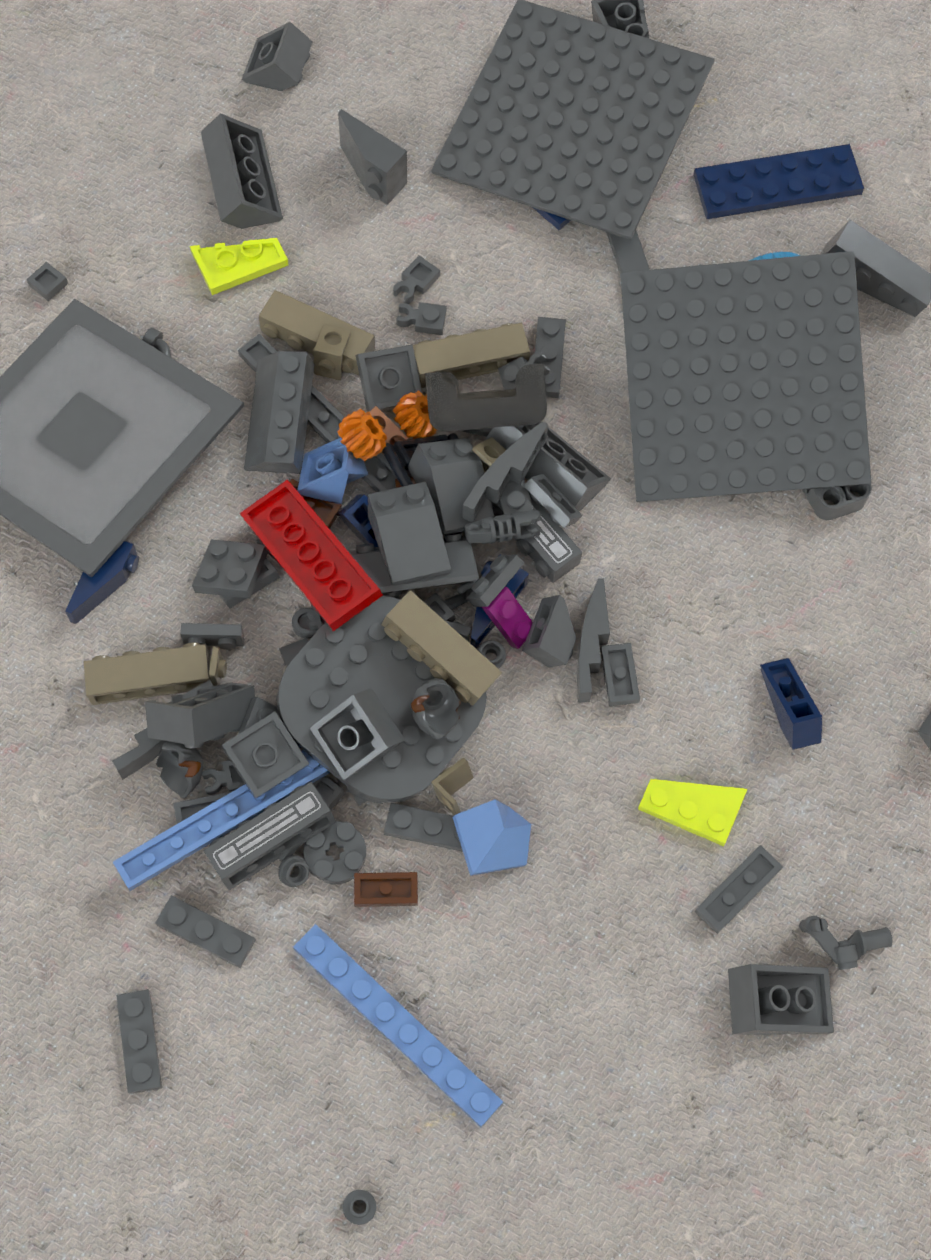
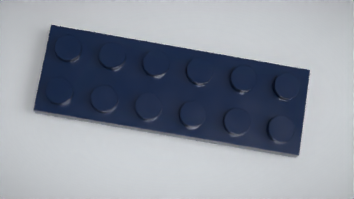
[693,144,864,219]

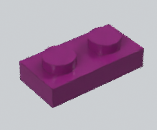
[482,587,533,649]

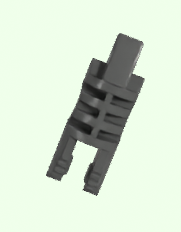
[465,510,541,544]

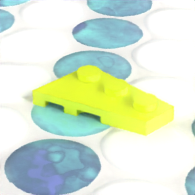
[190,238,289,295]
[638,779,747,847]

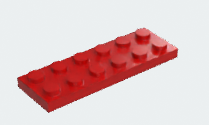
[240,479,383,631]

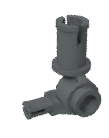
[799,916,893,970]

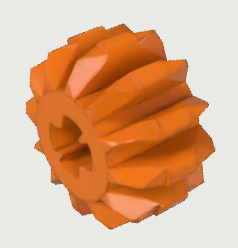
[393,390,443,439]
[337,409,388,461]

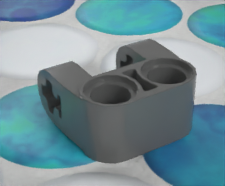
[803,484,872,521]

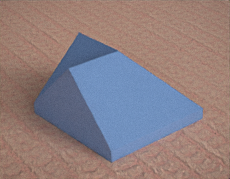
[297,437,368,504]
[452,799,531,876]

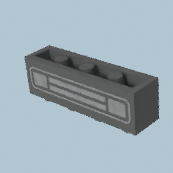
[491,491,582,583]
[203,782,336,890]

